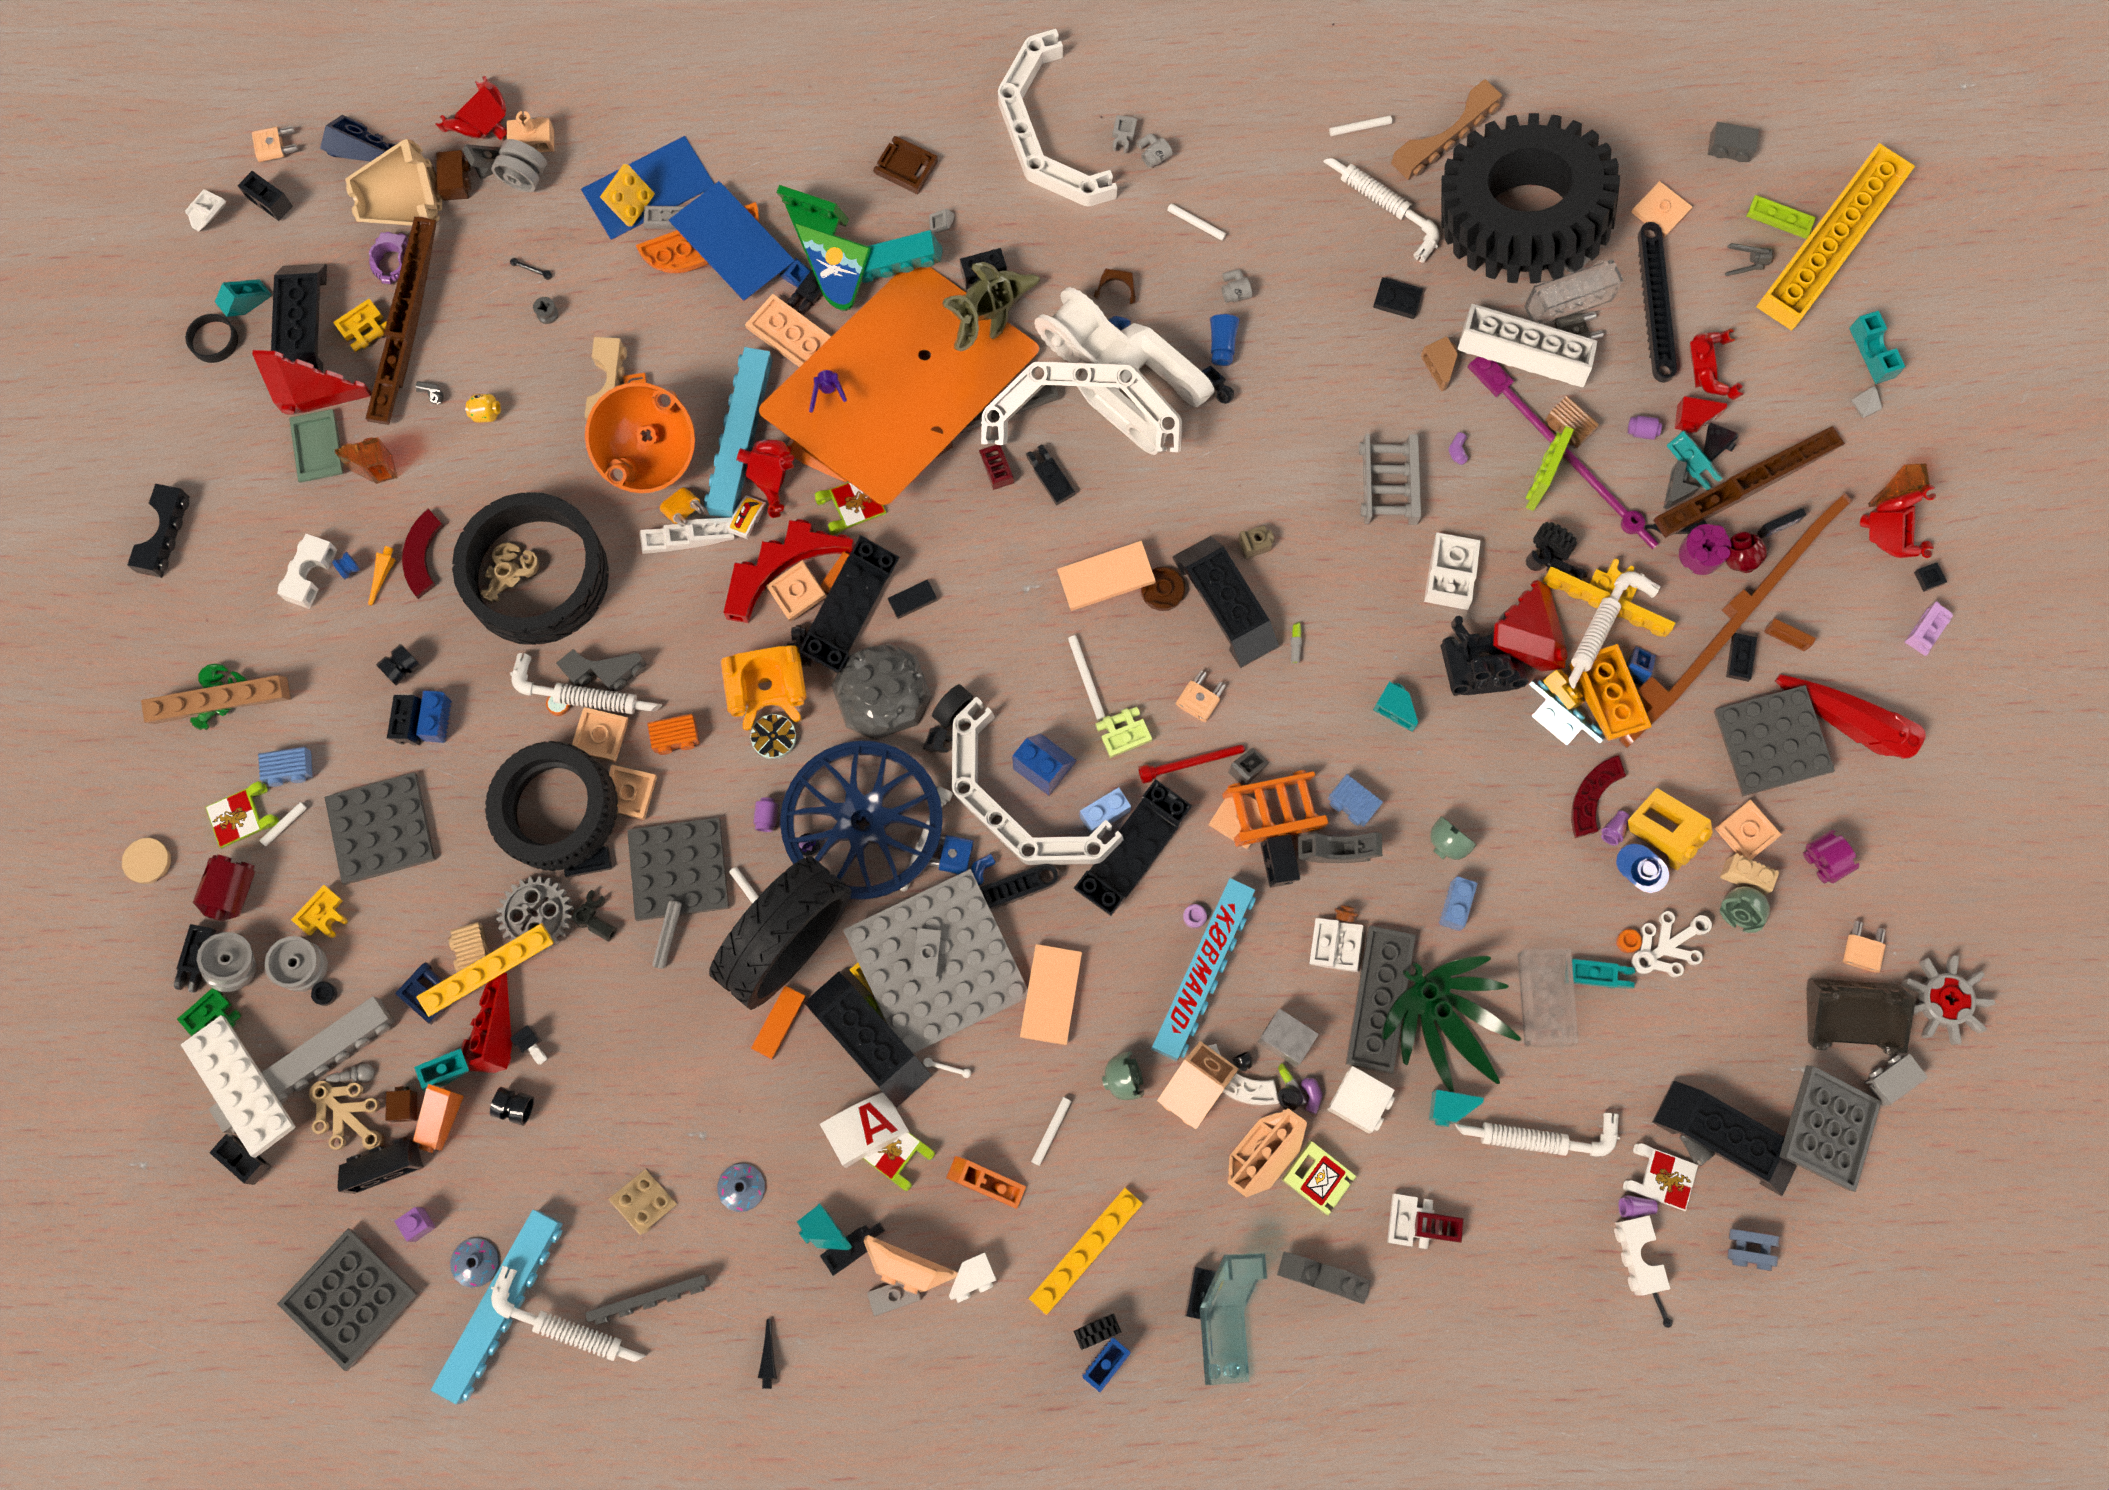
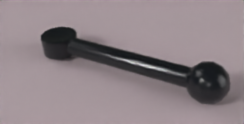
[510,258,552,280]
[1652,1292,1673,1328]

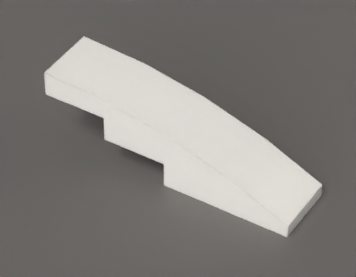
[639,517,734,554]

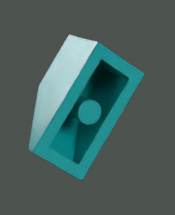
[215,279,272,317]
[1373,681,1418,732]
[414,1048,469,1093]
[1429,1090,1484,1127]
[797,1203,852,1250]

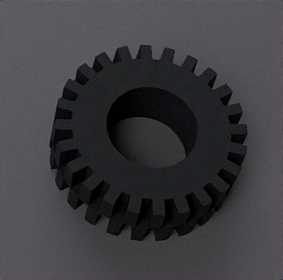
[1441,113,1620,284]

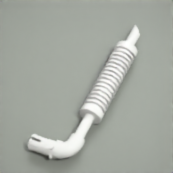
[1323,158,1440,263]
[1569,571,1661,689]
[510,653,662,715]
[1455,1113,1620,1157]
[491,1265,647,1362]

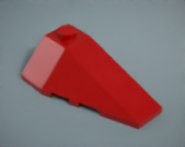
[461,972,512,1073]

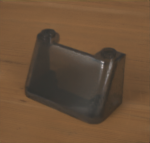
[1806,978,1916,1055]

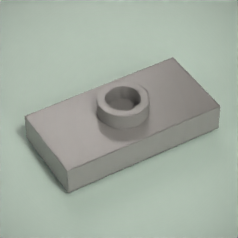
[643,206,684,229]
[912,928,941,978]
[867,1282,921,1316]

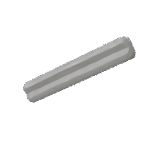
[652,900,682,969]

